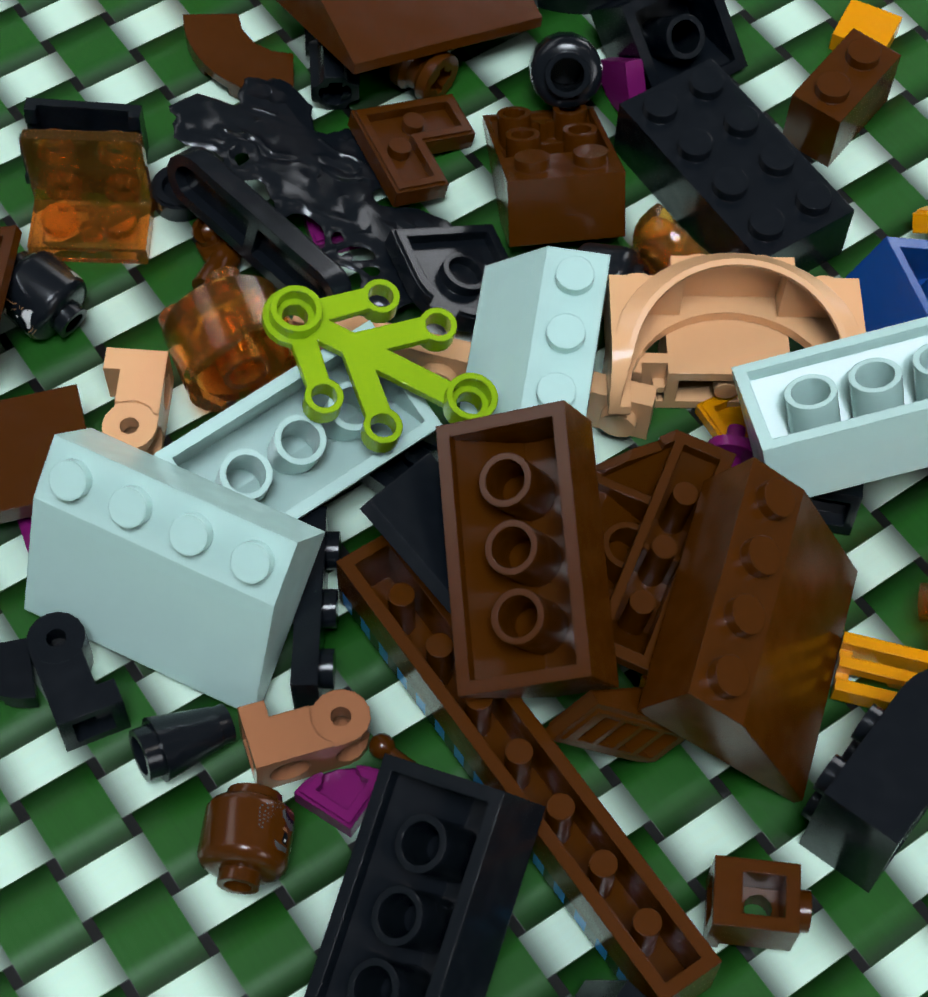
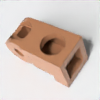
[237,689,371,788]

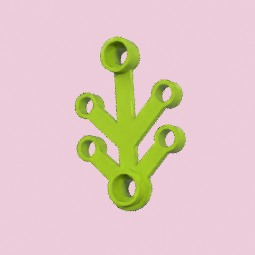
[262,279,498,453]

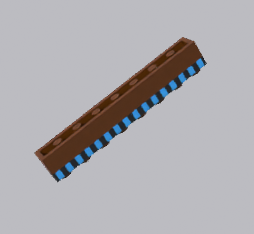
[336,535,722,997]

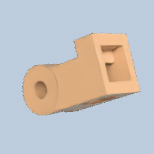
[102,347,174,455]

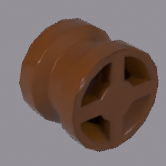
[389,51,458,99]

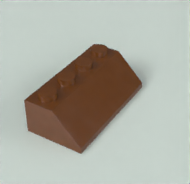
[436,400,619,698]

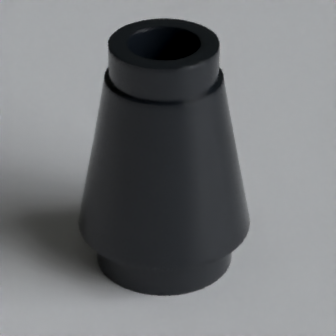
[129,703,236,782]

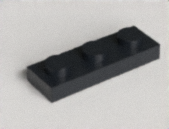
[290,506,341,709]

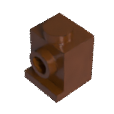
[703,855,812,951]

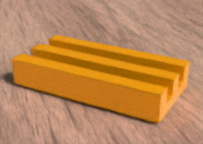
[830,631,928,710]

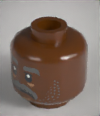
[197,783,295,895]

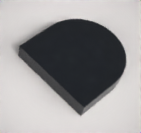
[384,224,509,333]

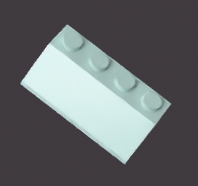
[460,246,611,417]
[731,316,928,498]
[153,320,442,520]

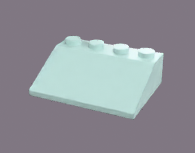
[24,428,325,709]

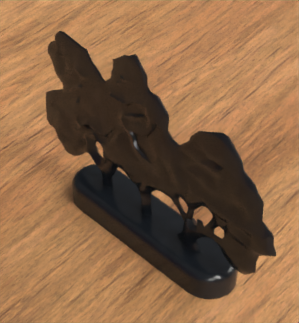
[167,77,453,310]

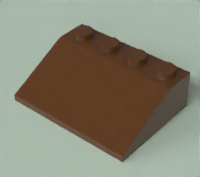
[276,0,542,74]
[637,457,858,803]

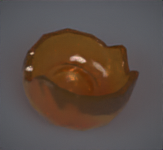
[632,203,710,275]

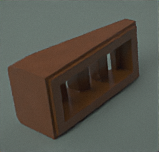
[545,687,685,763]

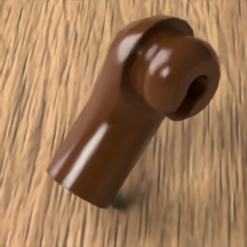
[191,218,242,300]

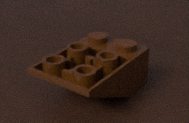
[483,104,625,247]

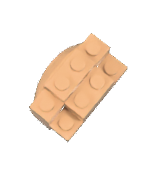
[602,253,866,415]

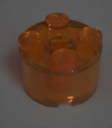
[158,266,297,412]

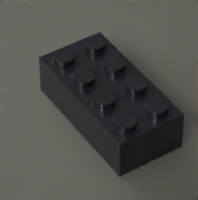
[614,58,854,272]

